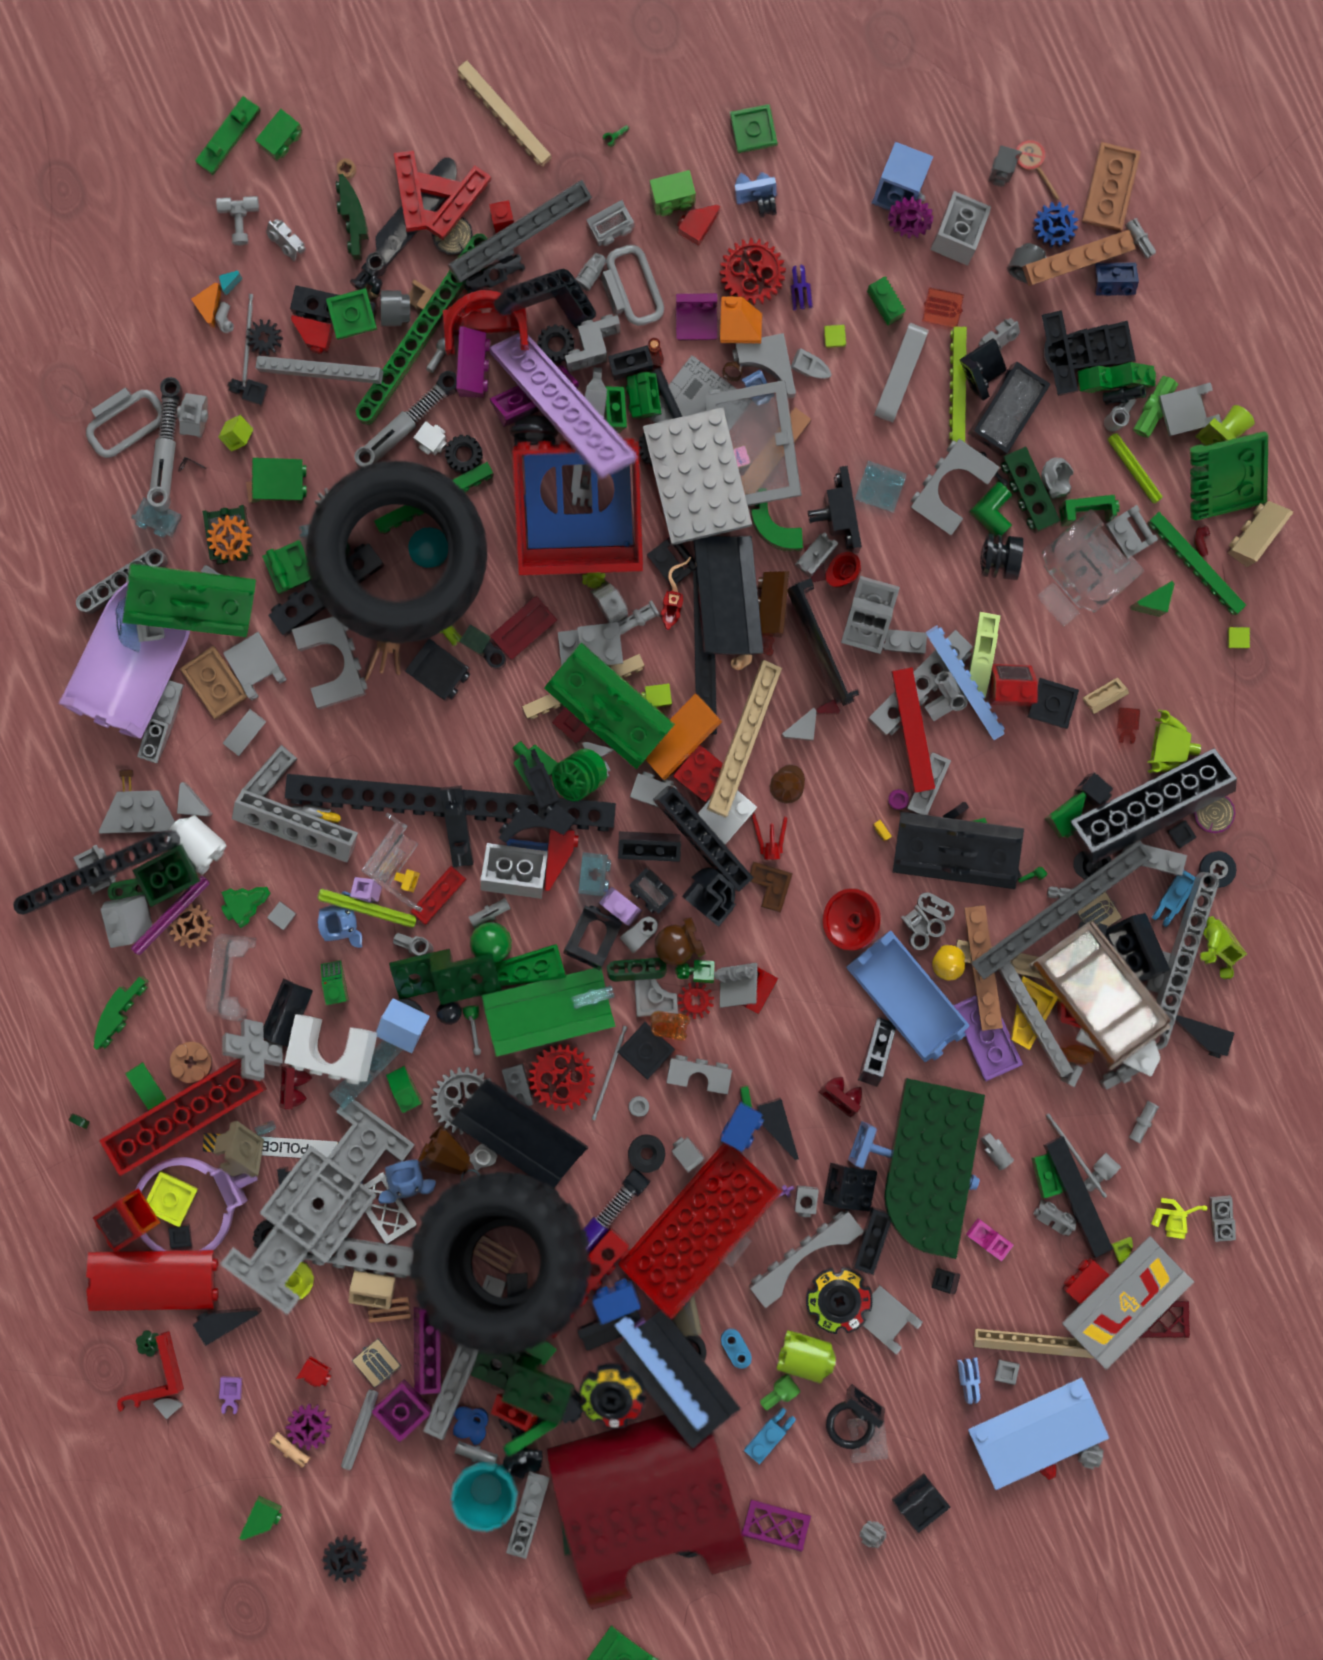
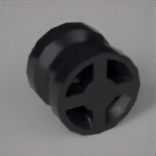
[757,194,777,218]

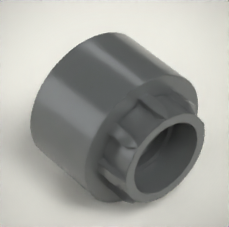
[1007,243,1046,284]
[381,290,410,326]

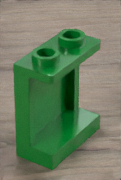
[252,458,307,503]
[1059,495,1120,527]

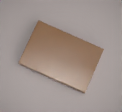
[180,645,248,720]

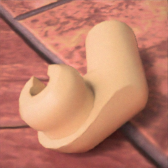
[731,655,752,670]

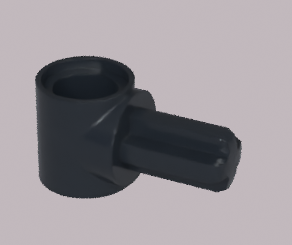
[474,633,506,670]

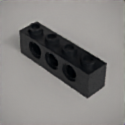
[290,285,378,323]

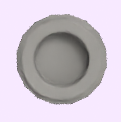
[629,1096,649,1117]

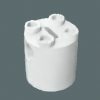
[167,815,227,875]

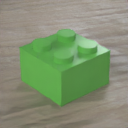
[650,170,696,216]

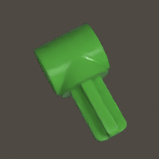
[760,1374,801,1410]

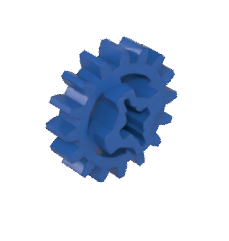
[1033,202,1078,248]

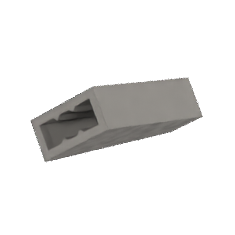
[590,581,628,623]

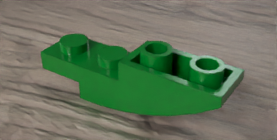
[94,976,149,1050]

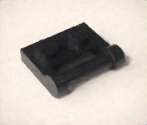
[647,537,696,588]

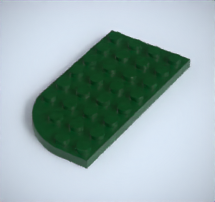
[884,1078,985,1259]

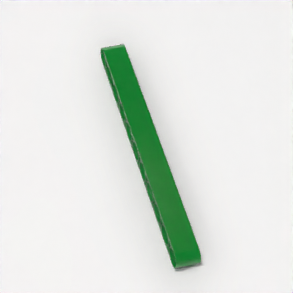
[356,233,488,425]

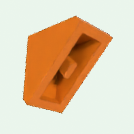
[191,283,222,328]

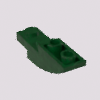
[336,174,369,260]

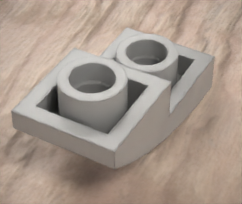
[223,709,266,756]
[1210,1195,1236,1242]

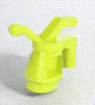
[1151,1198,1208,1239]

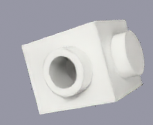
[413,421,447,455]

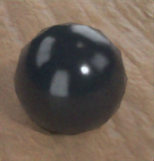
[436,1001,462,1025]

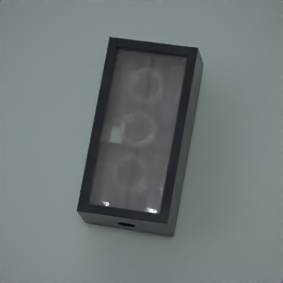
[968,362,1051,456]

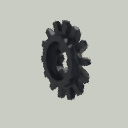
[246,319,283,356]

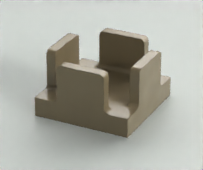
[214,1121,264,1177]

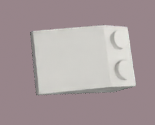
[698,790,757,844]

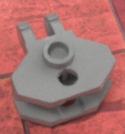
[177,393,208,438]

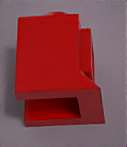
[296,1356,331,1388]

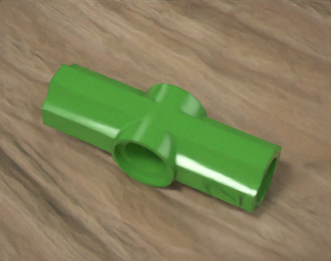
[1133,375,1178,438]

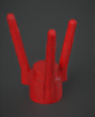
[751,813,787,860]

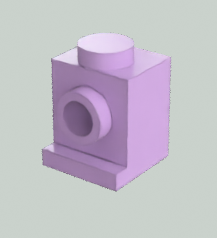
[350,877,382,903]

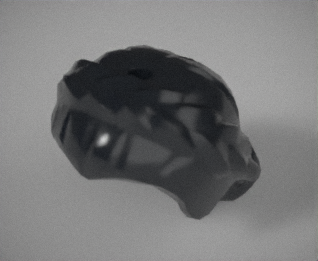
[502,1447,543,1479]

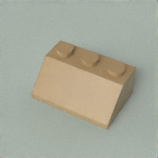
[1228,501,1293,567]

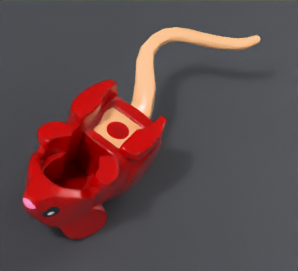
[660,557,691,630]

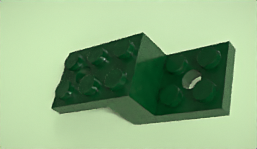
[389,949,502,1005]
[471,1351,574,1425]

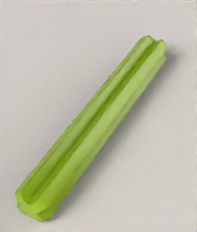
[1108,433,1163,504]

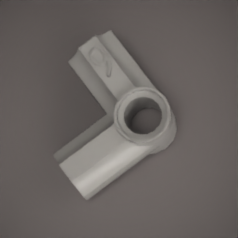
[925,671,968,721]

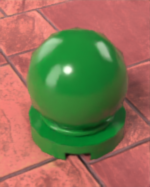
[470,922,512,963]

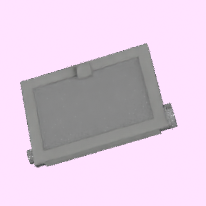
[705,380,802,506]

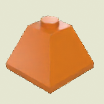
[720,296,762,344]

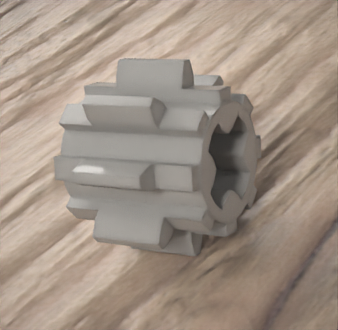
[1078,1444,1103,1469]
[859,1521,887,1549]

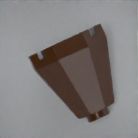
[418,1126,471,1175]

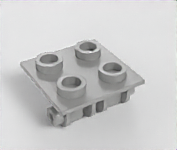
[714,963,758,1008]

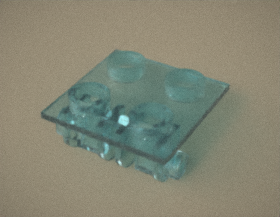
[855,461,907,512]

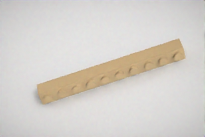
[457,60,552,167]
[522,654,645,720]
[973,1329,1094,1358]

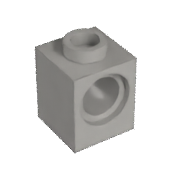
[794,1185,819,1217]

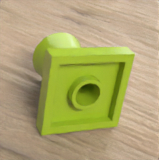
[1195,405,1255,446]

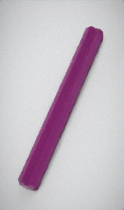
[131,876,210,955]

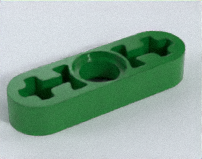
[502,1420,558,1456]

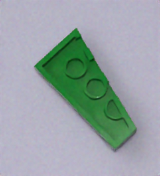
[480,944,566,986]

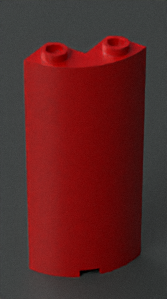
[86,1250,219,1311]

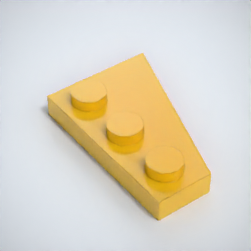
[1010,976,1058,1050]

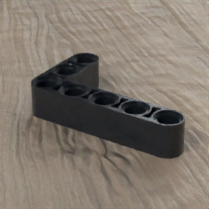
[494,269,596,329]

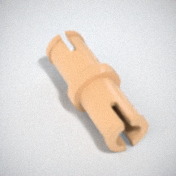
[269,1432,310,1468]

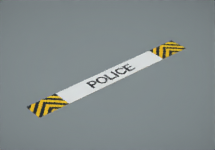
[203,1133,339,1158]

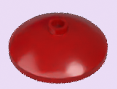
[823,888,881,951]

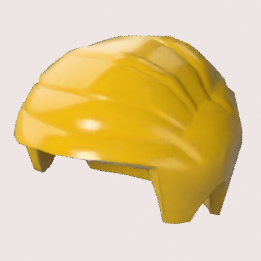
[932,945,965,981]

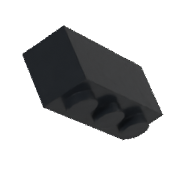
[618,831,681,862]
[852,1206,891,1275]

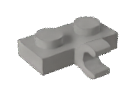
[1100,1064,1140,1090]

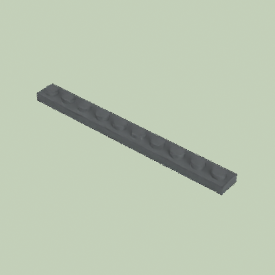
[971,840,1152,980]

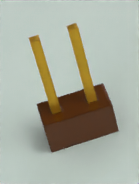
[119,770,133,792]

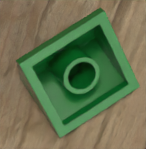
[1130,580,1175,617]

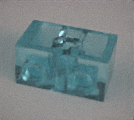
[578,852,611,896]

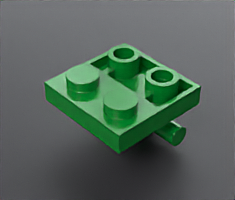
[262,540,311,594]

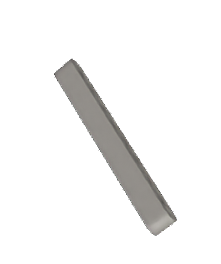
[1149,872,1219,1049]

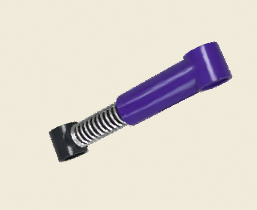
[583,1168,651,1254]

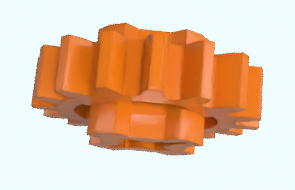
[207,515,253,561]

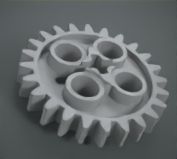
[431,1067,491,1134]

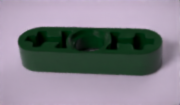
[607,958,667,982]

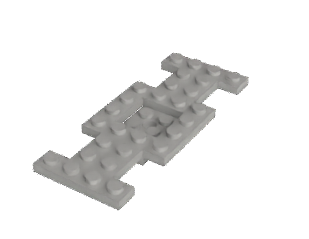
[220,1095,415,1315]

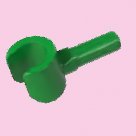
[603,125,629,147]
[1018,867,1047,883]

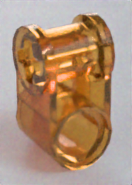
[650,1011,691,1041]

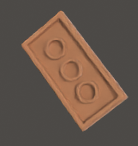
[1082,142,1141,232]

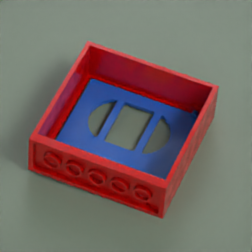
[513,438,643,576]

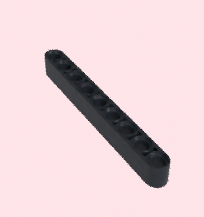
[13,830,180,915]

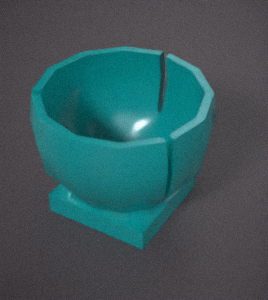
[450,1461,518,1532]

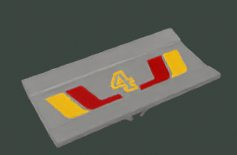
[1062,1236,1194,1370]

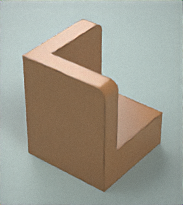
[408,280,434,312]

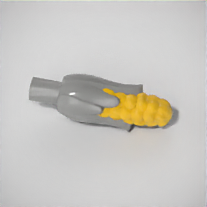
[292,805,341,823]

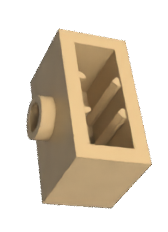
[349,1271,395,1310]

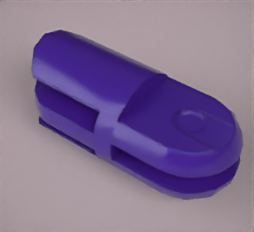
[790,265,813,311]

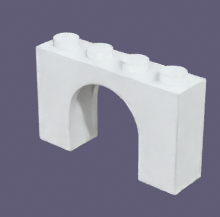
[285,1014,377,1085]

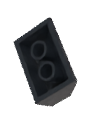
[1105,913,1170,986]

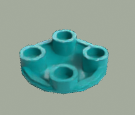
[408,527,449,568]

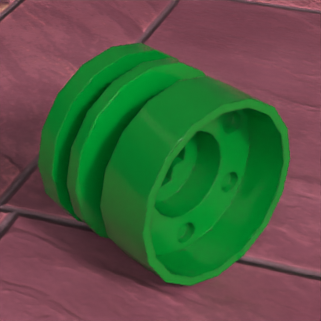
[552,748,607,801]

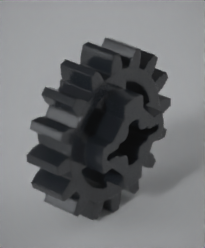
[322,1535,368,1583]

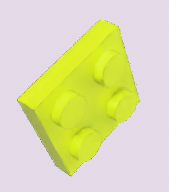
[147,1171,198,1227]

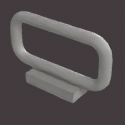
[600,245,664,326]
[86,388,164,458]

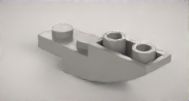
[137,680,184,763]
[506,1472,550,1559]

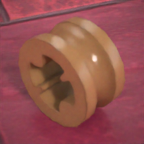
[337,158,356,179]

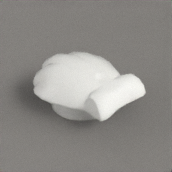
[469,1144,497,1171]

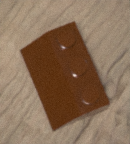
[758,571,789,638]

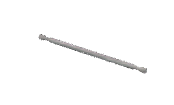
[243,294,253,392]
[592,1026,627,1120]
[1046,1114,1107,1198]

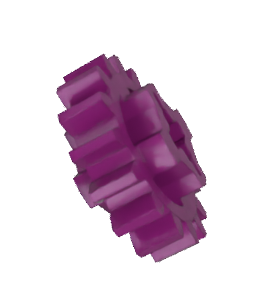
[888,197,933,238]
[286,1403,332,1450]

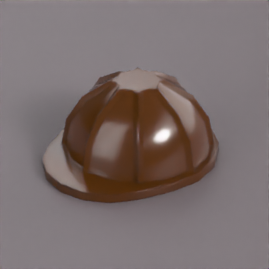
[770,765,805,804]

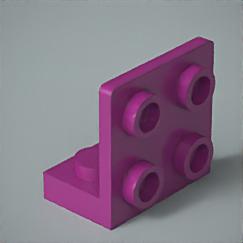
[676,293,717,340]

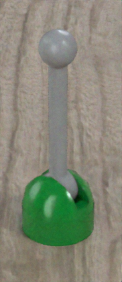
[462,1005,481,1055]

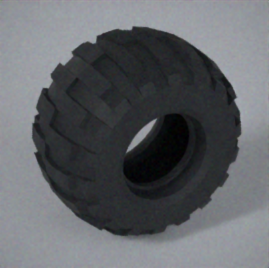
[409,1172,591,1355]

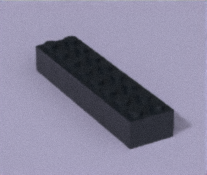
[1071,748,1237,864]

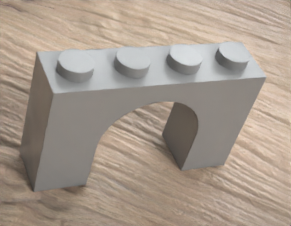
[910,439,1000,535]
[292,617,368,710]

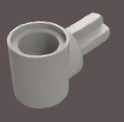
[1104,399,1136,432]
[393,933,434,956]
[1084,1153,1121,1192]

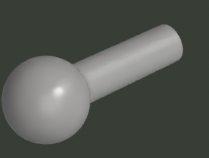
[426,338,446,373]

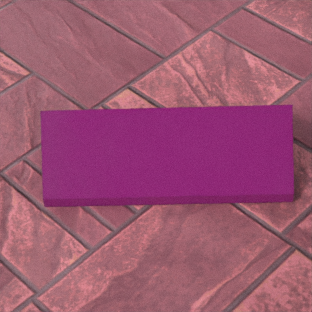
[490,365,579,427]

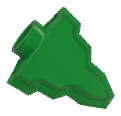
[221,887,271,929]

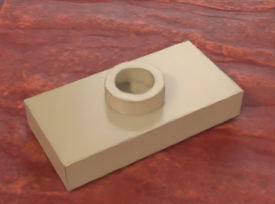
[1082,678,1129,714]

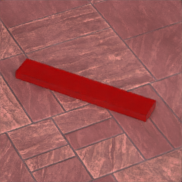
[891,667,935,793]

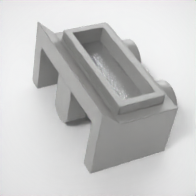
[586,200,634,247]

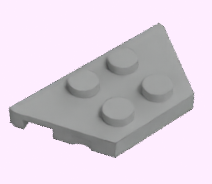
[99,790,175,834]

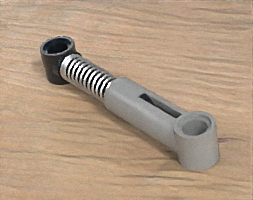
[354,371,458,468]
[147,377,183,512]

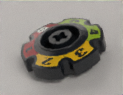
[806,1267,873,1334]
[579,1363,646,1429]

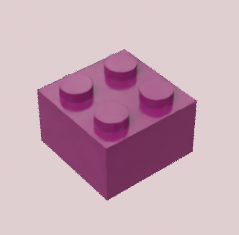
[372,1379,432,1442]

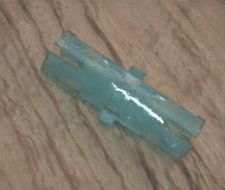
[571,985,615,1009]

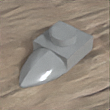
[791,348,832,378]

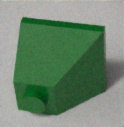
[1044,792,1086,838]

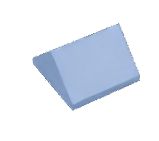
[376,998,430,1053]

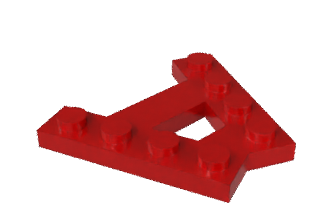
[393,151,491,240]

